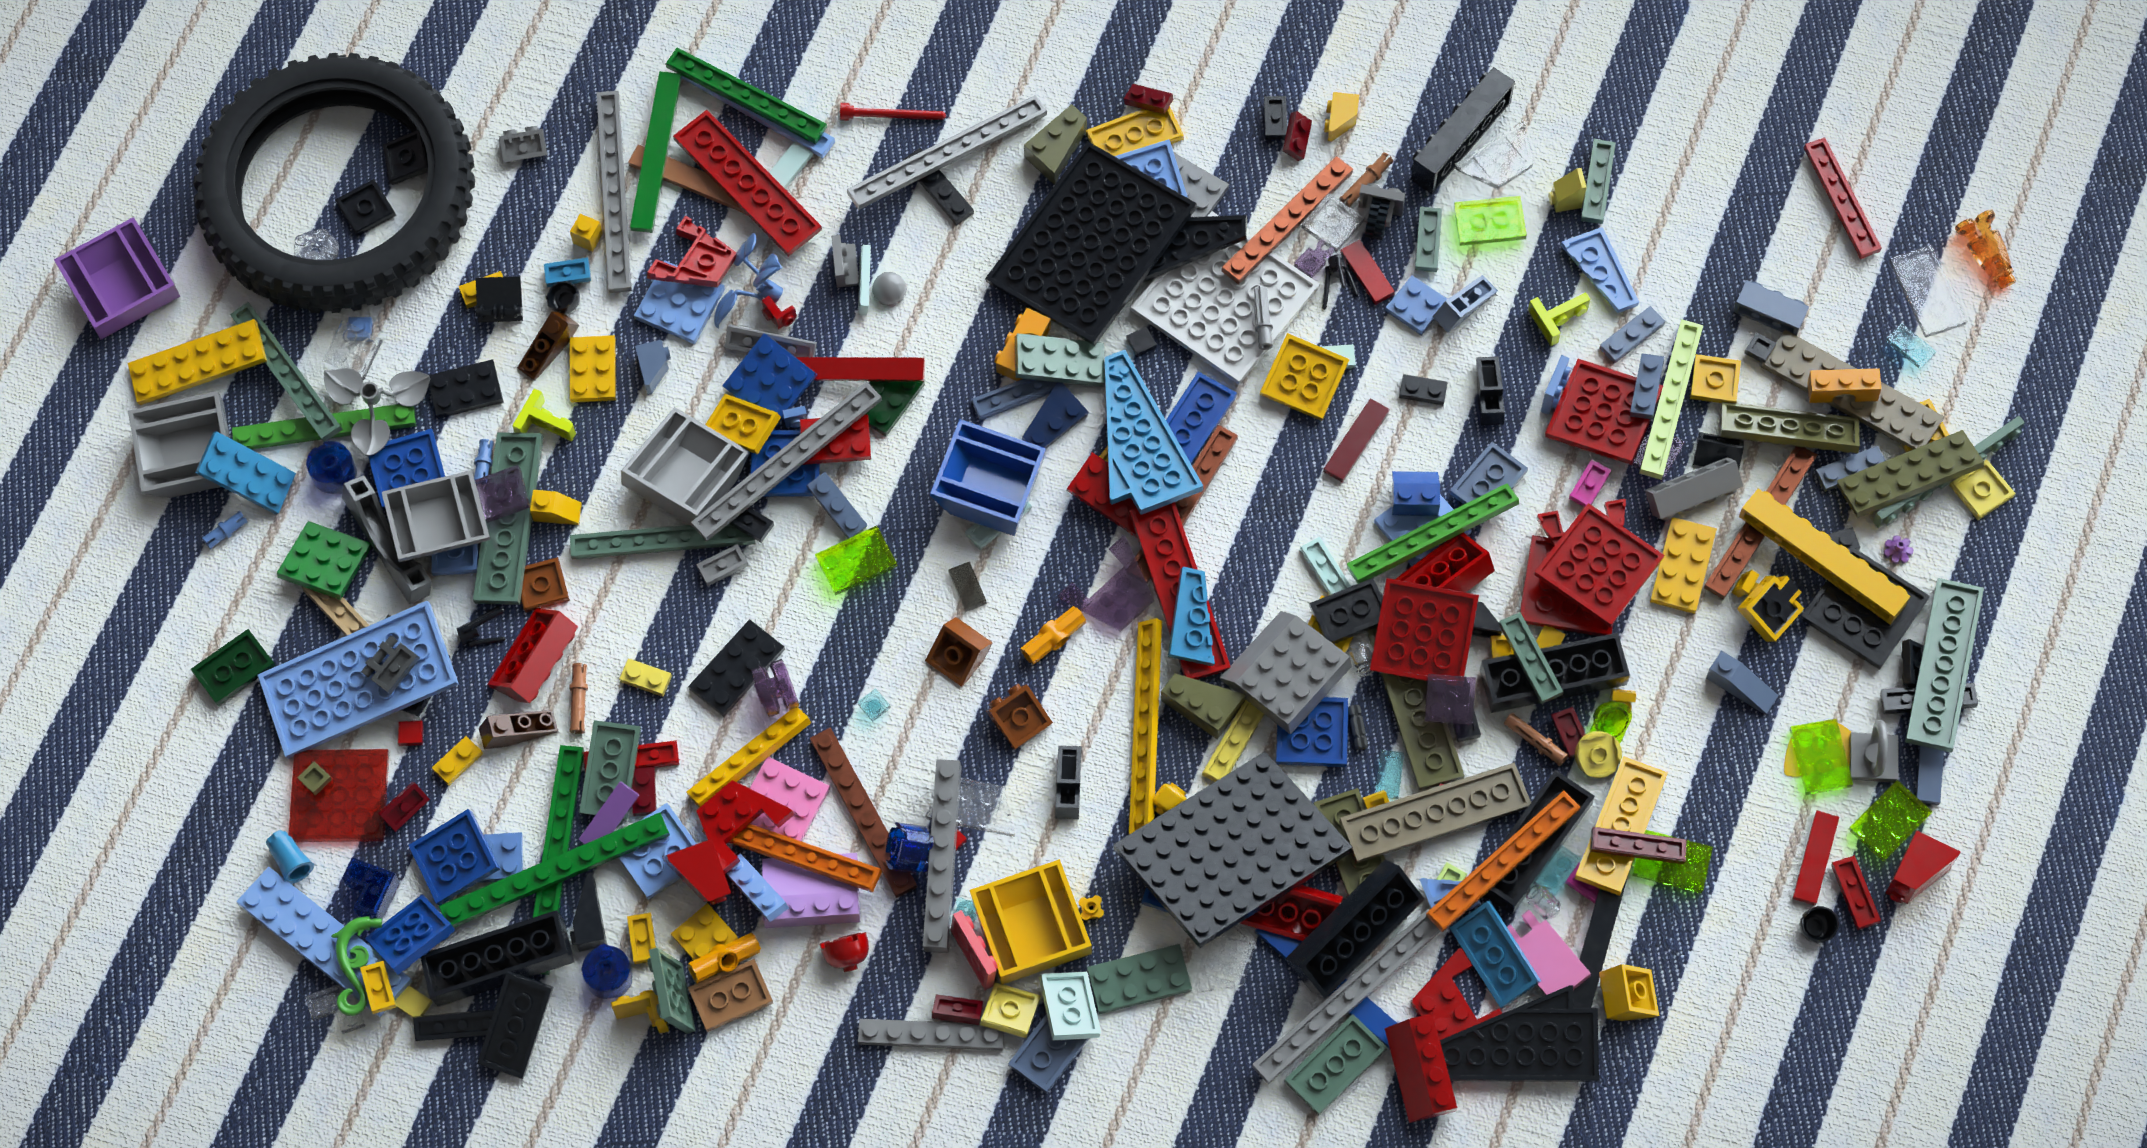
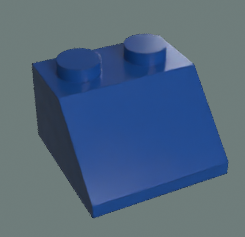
[1392,471,1440,516]

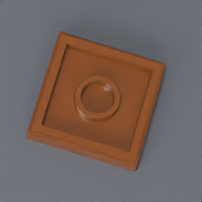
[521,557,570,613]

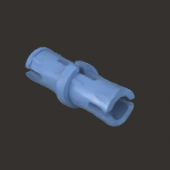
[474,439,494,486]
[202,511,248,550]

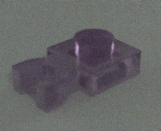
[1294,239,1334,278]

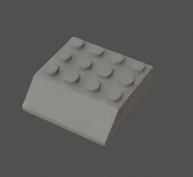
[128,391,230,498]
[621,407,750,528]
[382,470,490,562]
[1220,611,1352,735]

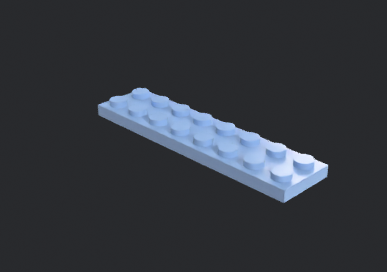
[236,867,412,1017]

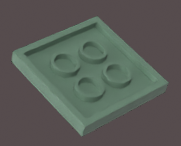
[648,947,696,1034]

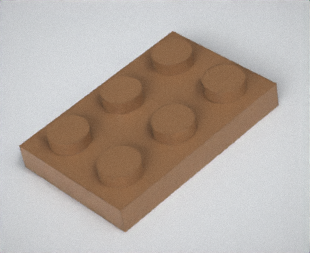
[688,959,774,1032]

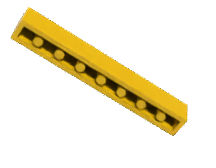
[1739,488,1910,625]

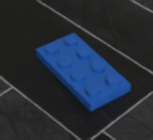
[1166,372,1237,465]

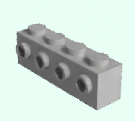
[1645,457,1743,520]

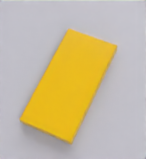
[1086,106,1184,156]

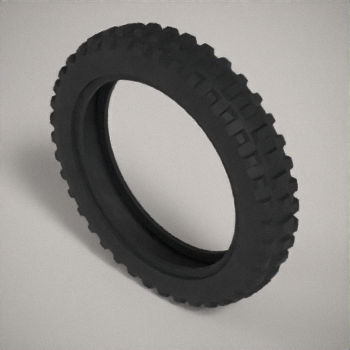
[193,53,475,313]

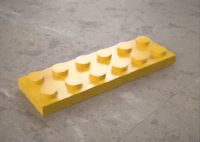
[128,319,267,405]
[1575,756,1668,896]

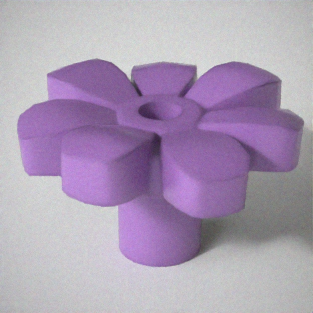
[1884,535,1914,564]

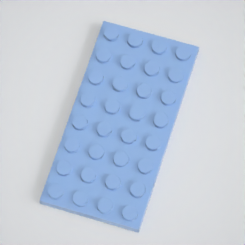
[258,601,459,759]

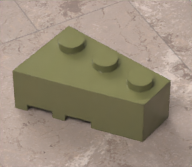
[1024,104,1087,185]
[1161,673,1245,740]

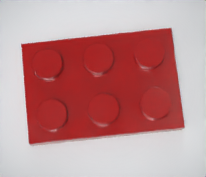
[800,414,871,465]

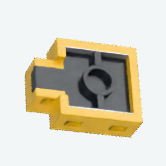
[1737,575,1804,642]

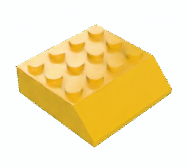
[969,859,1092,984]

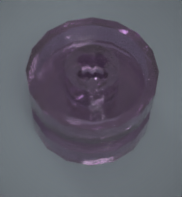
[751,659,799,718]

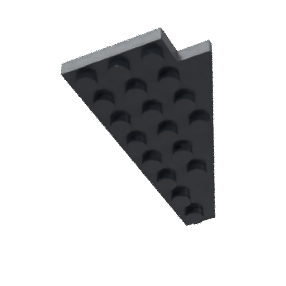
[1142,215,1247,283]
[1440,985,1599,1082]

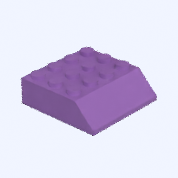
[54,217,181,340]

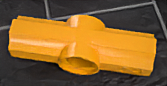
[1021,606,1086,665]
[687,933,761,983]

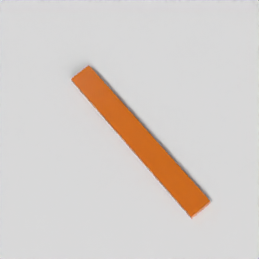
[1426,791,1580,932]
[702,824,882,893]

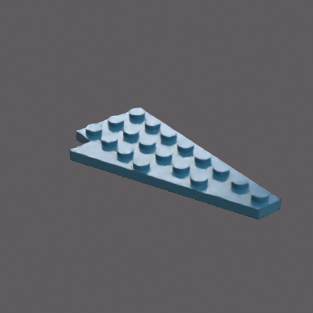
[1105,350,1203,515]

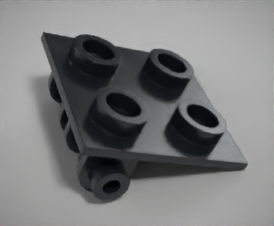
[475,276,523,323]

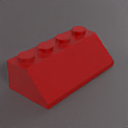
[1395,532,1495,592]
[487,608,578,703]
[1239,885,1343,941]
[1385,1013,1458,1123]

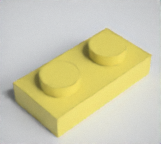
[619,658,672,697]

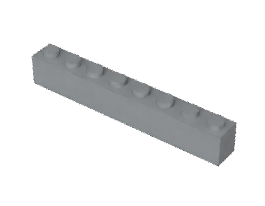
[923,759,962,953]

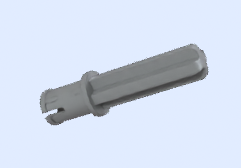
[1254,285,1273,350]

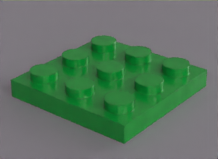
[277,521,371,600]

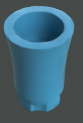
[266,830,314,884]

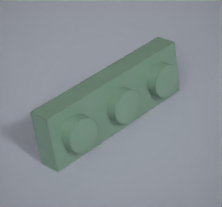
[1415,207,1442,272]

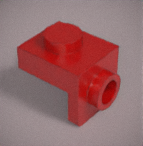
[761,296,797,329]

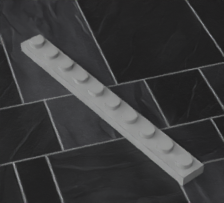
[596,90,632,293]
[847,95,1047,210]
[691,381,882,541]
[1252,909,1441,1084]

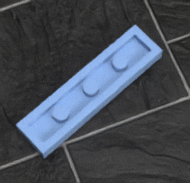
[726,853,789,922]

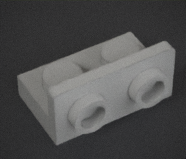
[499,125,548,163]
[831,235,859,288]

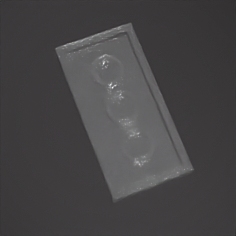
[1889,245,1968,338]

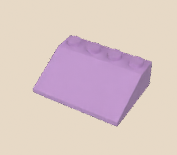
[762,853,860,928]

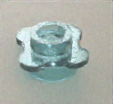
[953,897,977,922]

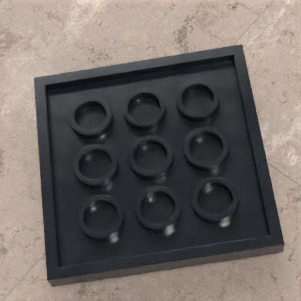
[1801,546,1930,670]

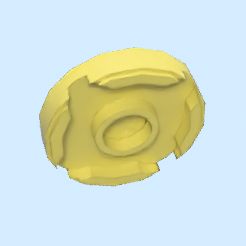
[1575,731,1622,778]

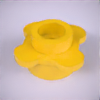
[1078,895,1104,920]

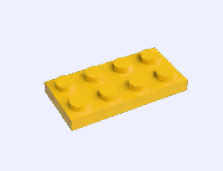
[1650,517,1717,614]

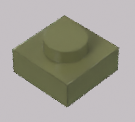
[297,761,332,795]

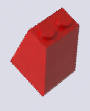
[1885,831,1961,904]
[662,839,731,905]

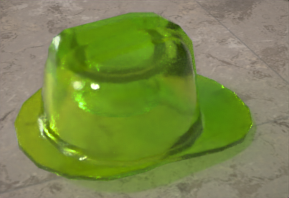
[1590,700,1632,744]

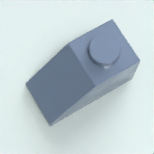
[635,340,671,395]

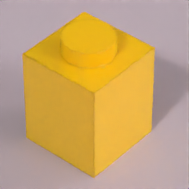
[570,214,603,252]

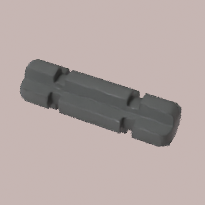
[1348,705,1368,750]

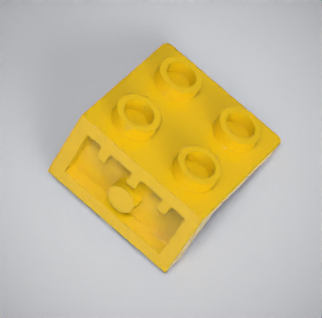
[611,990,669,1033]

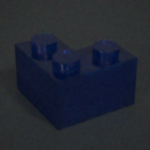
[342,857,400,920]

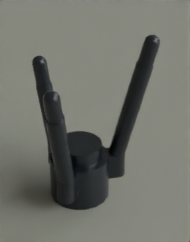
[1322,254,1359,310]
[456,606,505,647]

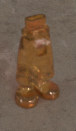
[1955,209,2016,289]

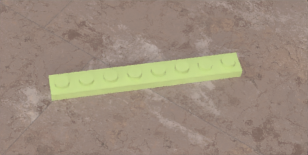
[1639,319,1703,480]

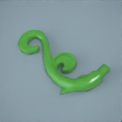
[331,916,382,1016]

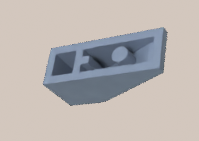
[1432,275,1498,333]
[1706,650,1779,715]

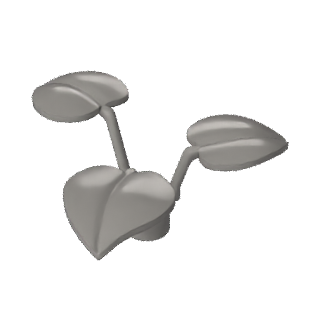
[324,368,430,456]

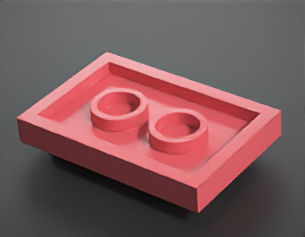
[950,910,998,990]

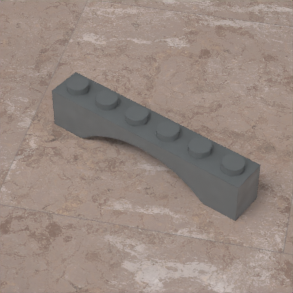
[342,475,432,604]

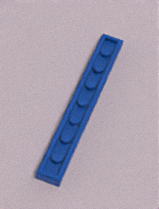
[1255,914,1397,1050]

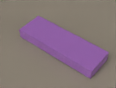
[579,781,639,844]

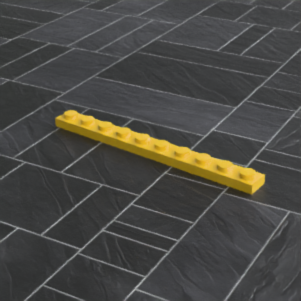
[1129,618,1162,834]

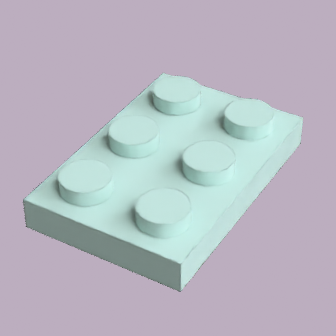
[1039,972,1101,1040]

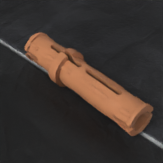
[1339,152,1394,208]
[569,663,588,734]
[1504,712,1569,766]

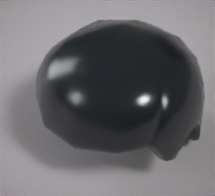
[546,281,580,314]
[1799,906,1839,943]

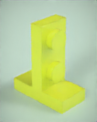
[1528,292,1591,346]
[512,388,576,441]

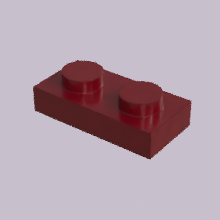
[1124,84,1174,115]
[1283,111,1312,161]
[1551,707,1586,759]
[632,767,657,816]
[378,781,430,832]
[932,994,983,1025]

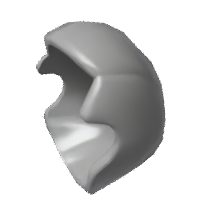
[872,272,907,305]

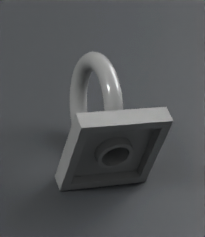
[1849,720,1899,783]

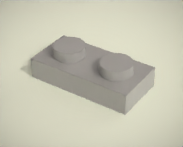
[696,544,749,586]

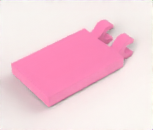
[1507,910,1591,995]

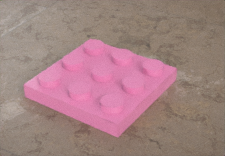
[750,757,830,841]

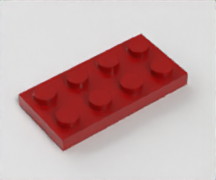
[1066,452,1137,538]

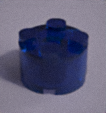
[306,441,357,494]
[886,822,934,873]
[581,944,633,999]

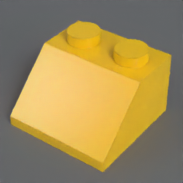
[1599,964,1659,1021]

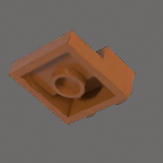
[986,683,1053,750]

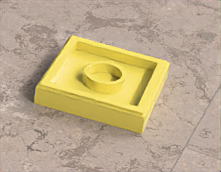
[1949,459,2015,520]
[980,982,1041,1038]

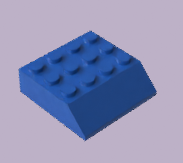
[930,419,1046,536]

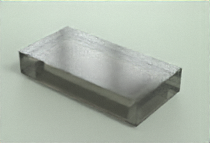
[948,561,987,612]

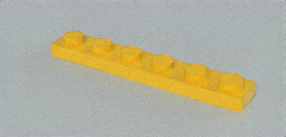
[686,706,811,808]

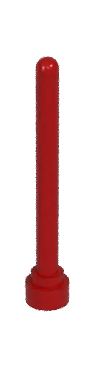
[840,103,946,121]

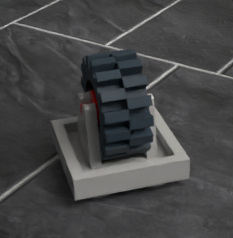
[1358,183,1405,240]

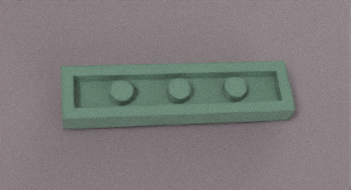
[1581,139,1616,224]
[1499,612,1563,704]

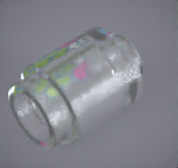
[1526,885,1561,919]

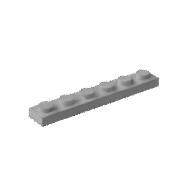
[858,1019,1004,1051]

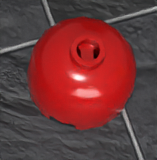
[820,932,869,972]

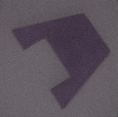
[1058,535,1155,632]

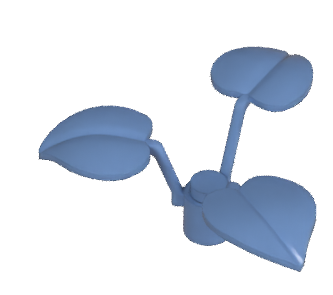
[714,233,783,329]

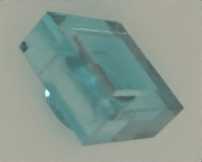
[857,688,891,722]

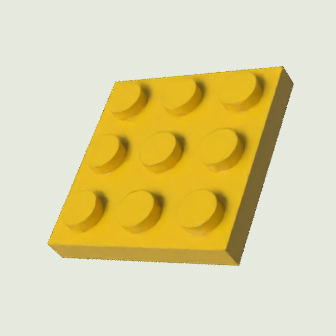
[1260,333,1350,421]

